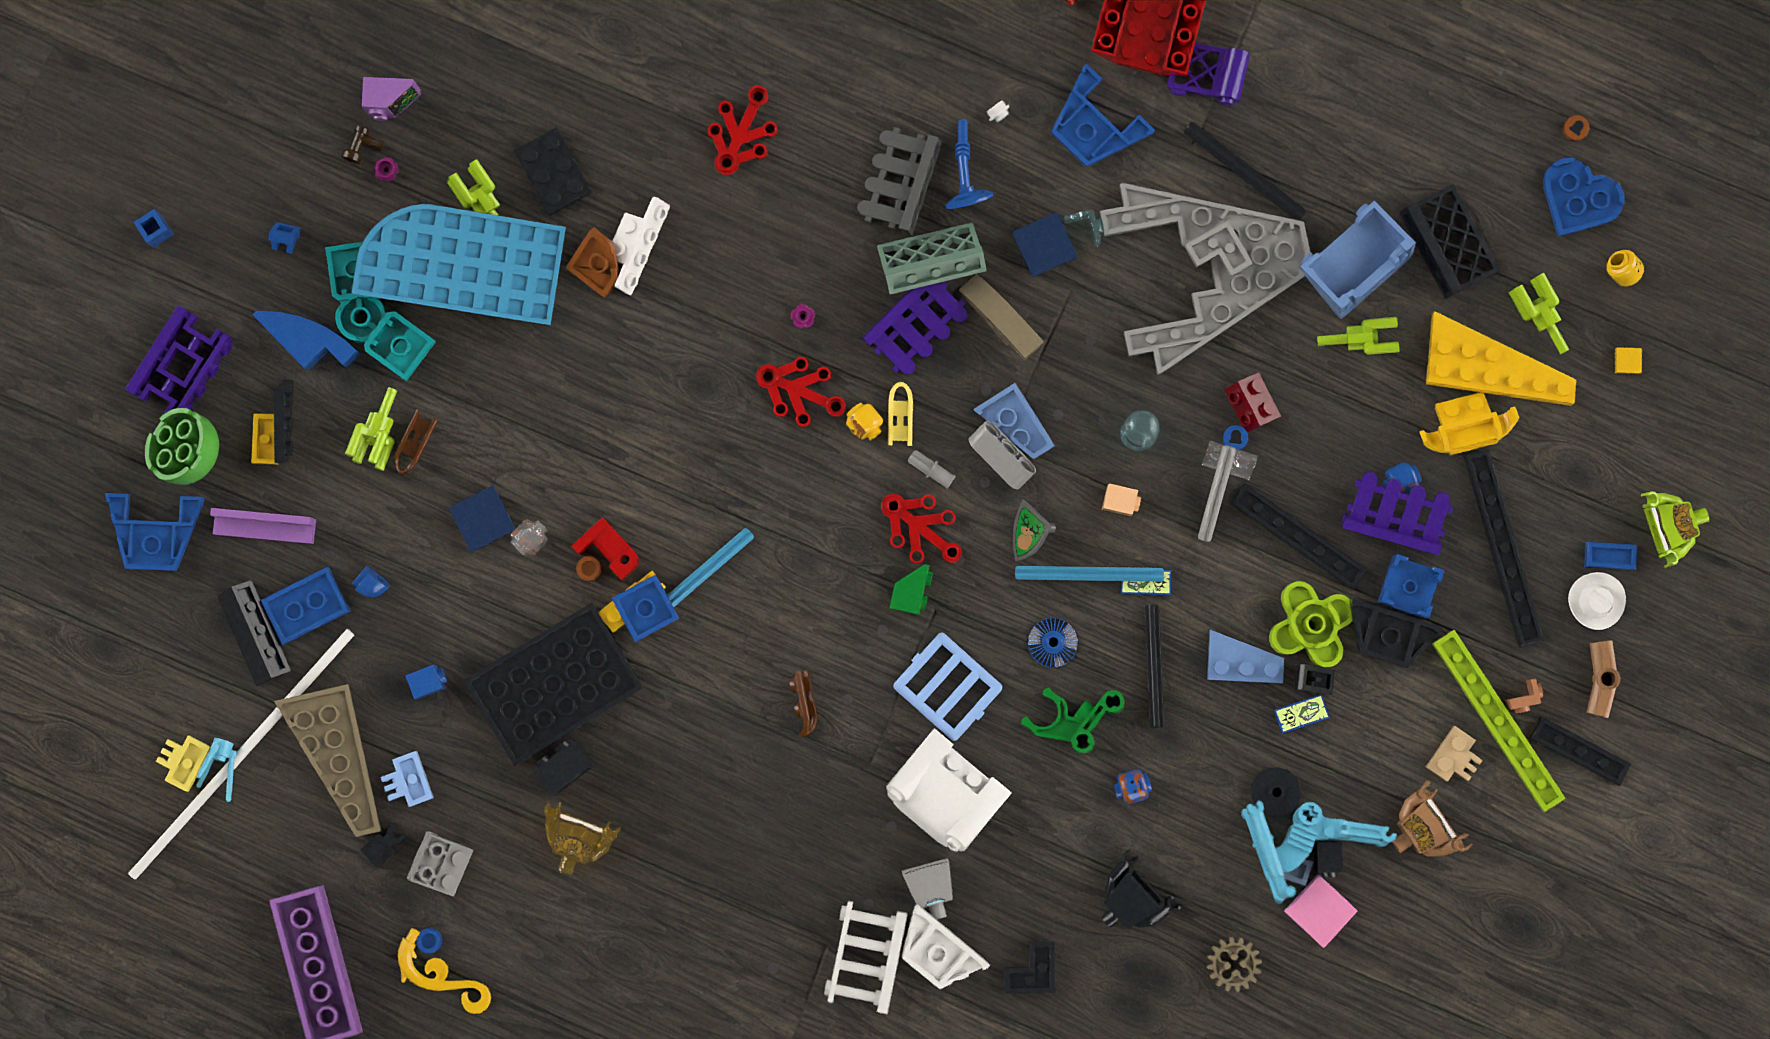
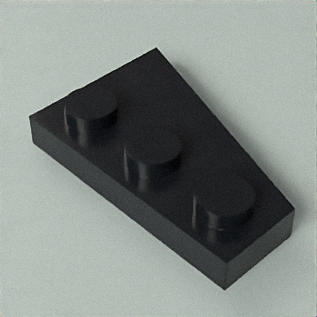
[274,380,294,463]

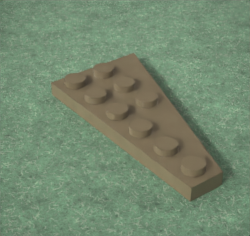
[274,684,381,837]

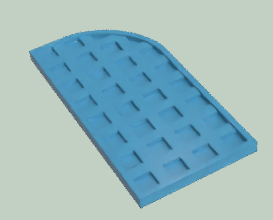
[351,204,566,325]

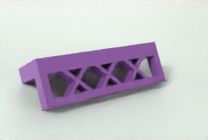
[210,508,316,544]

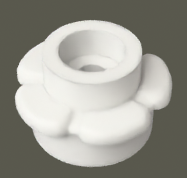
[987,100,1010,123]

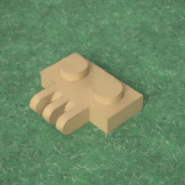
[1426,726,1483,781]

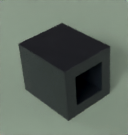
[1314,841,1343,877]

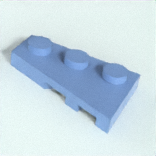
[973,383,1055,459]
[1207,630,1284,683]

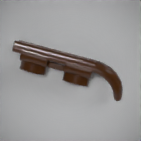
[394,410,438,474]
[790,670,817,737]

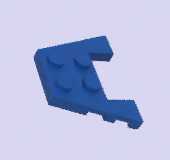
[1051,64,1155,168]
[105,493,205,571]

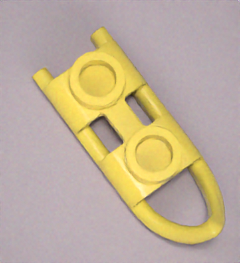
[888,382,913,446]

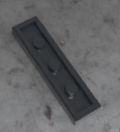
[1529,717,1631,786]

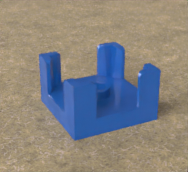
[1377,554,1445,619]

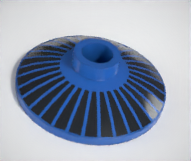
[1028,618,1078,668]

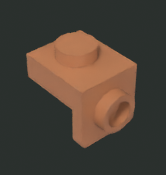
[1505,679,1543,714]

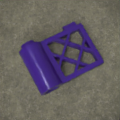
[1167,43,1250,106]

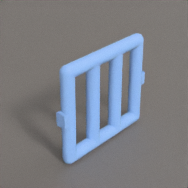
[893,633,1002,741]

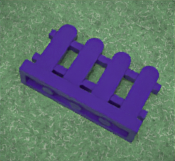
[861,281,967,374]
[1341,471,1453,555]

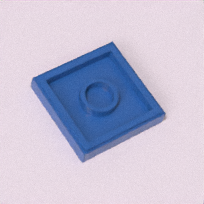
[612,574,679,642]

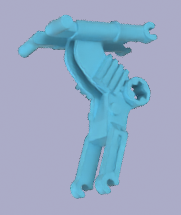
[1241,801,1397,904]

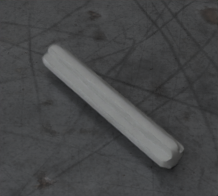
[1198,445,1236,542]

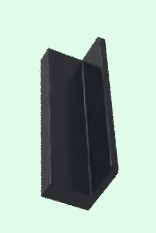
[218,580,291,686]

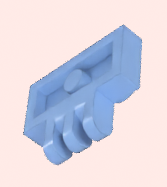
[381,751,434,807]

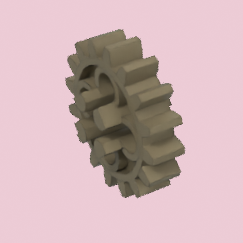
[1206,936,1262,992]

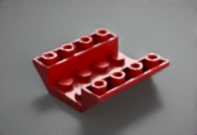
[1091,0,1206,76]

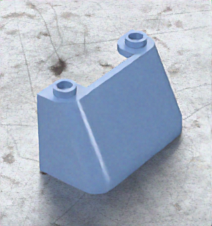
[1300,201,1416,319]

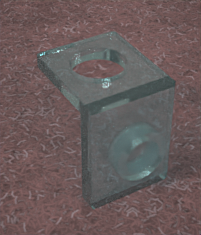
[1063,209,1103,246]

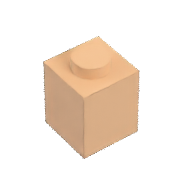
[1102,484,1141,516]

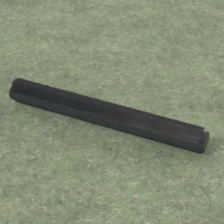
[1145,604,1165,728]

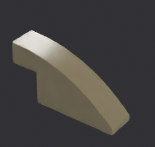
[958,274,1044,361]

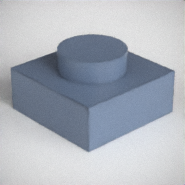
[1284,859,1313,886]

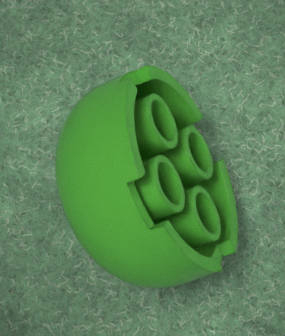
[145,408,219,485]

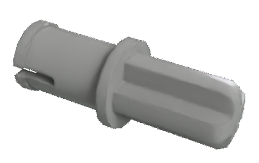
[908,450,956,489]

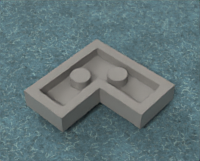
[1184,221,1253,277]

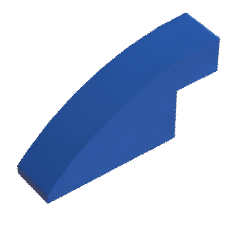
[252,311,361,371]

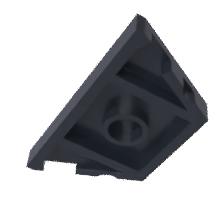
[1350,598,1443,668]

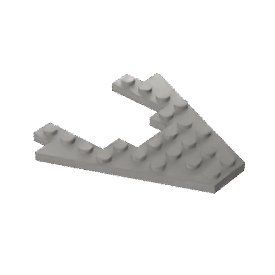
[1100,183,1310,375]

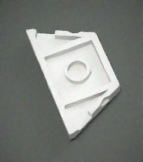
[901,904,990,989]

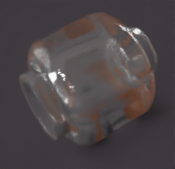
[511,519,548,556]

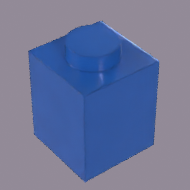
[133,209,174,248]
[406,665,447,699]

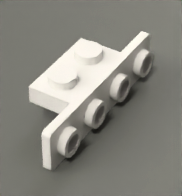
[613,197,670,295]

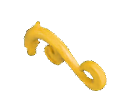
[398,928,491,1014]

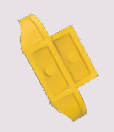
[1419,392,1519,455]

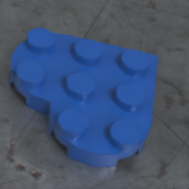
[1543,158,1625,237]

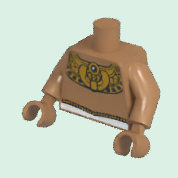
[1392,781,1472,857]

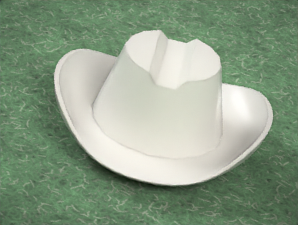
[1568,572,1626,630]

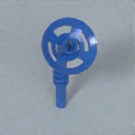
[945,119,993,209]

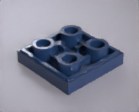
[1012,212,1077,278]
[449,485,516,553]

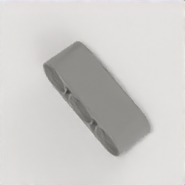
[968,421,1036,490]

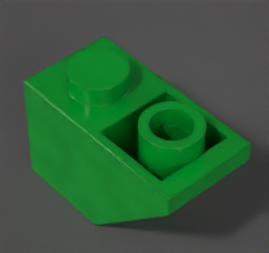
[890,564,933,615]

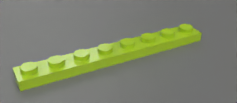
[1432,630,1566,812]

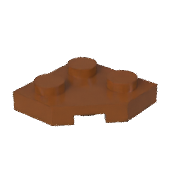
[565,228,620,298]

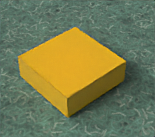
[1615,348,1642,374]

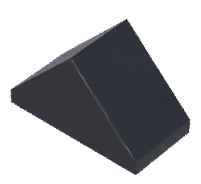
[1293,664,1335,695]

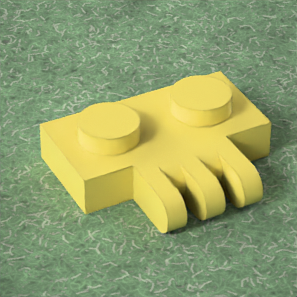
[156,736,211,792]

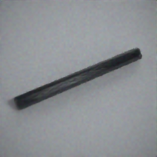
[1184,122,1306,221]

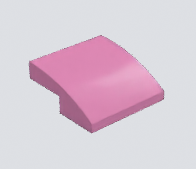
[1284,874,1357,948]

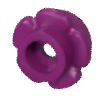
[374,157,399,182]
[791,304,815,329]

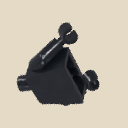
[1102,849,1181,928]

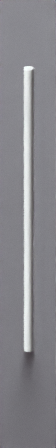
[128,629,354,880]

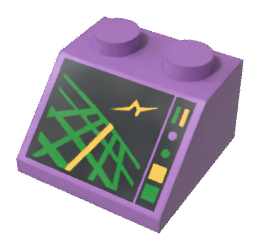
[362,77,421,121]

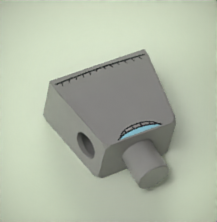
[902,858,953,920]

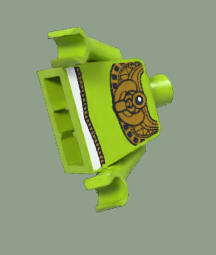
[1641,491,1709,568]

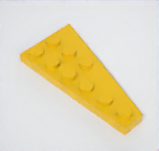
[1426,311,1576,406]

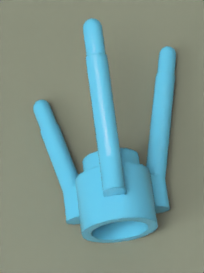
[196,738,237,802]

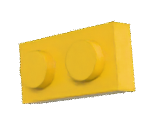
[251,414,278,465]

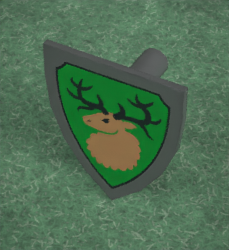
[1013,499,1056,561]

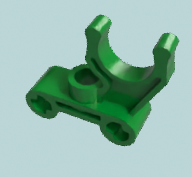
[1021,688,1125,754]

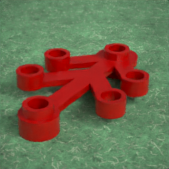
[708,85,778,175]
[756,357,846,427]
[881,494,962,564]

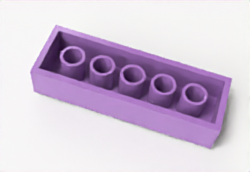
[269,885,363,1039]

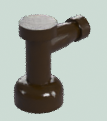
[341,126,384,164]

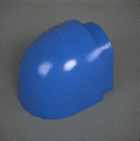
[352,566,390,598]

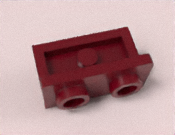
[1225,372,1281,433]

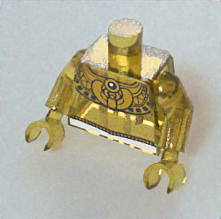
[544,801,621,875]

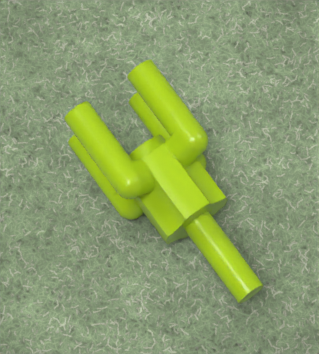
[447,159,500,216]
[1508,273,1569,354]
[1317,317,1400,355]
[345,387,397,471]

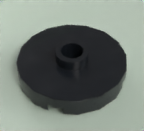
[1251,767,1301,817]

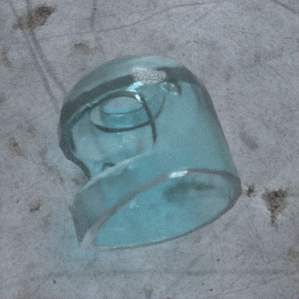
[1120,410,1160,451]

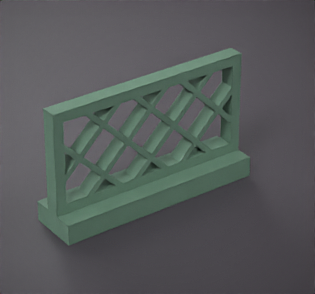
[877,222,986,294]

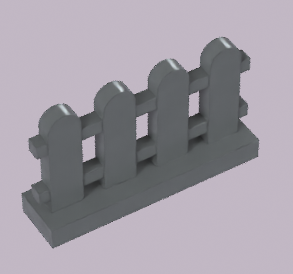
[857,127,942,236]

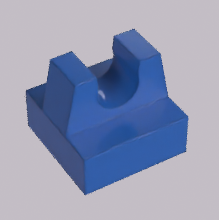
[269,223,301,253]

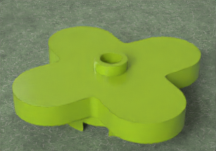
[1269,581,1352,668]

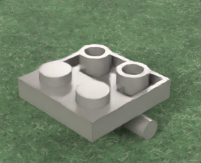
[407,831,473,897]

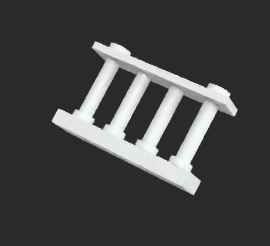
[824,901,907,1014]

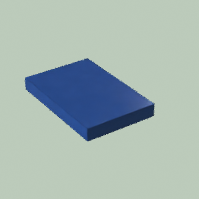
[261,567,351,645]

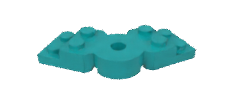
[325,242,436,382]

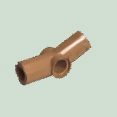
[1586,640,1620,718]

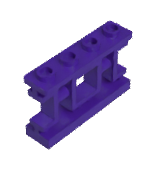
[125,305,233,421]

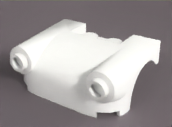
[886,728,1011,852]

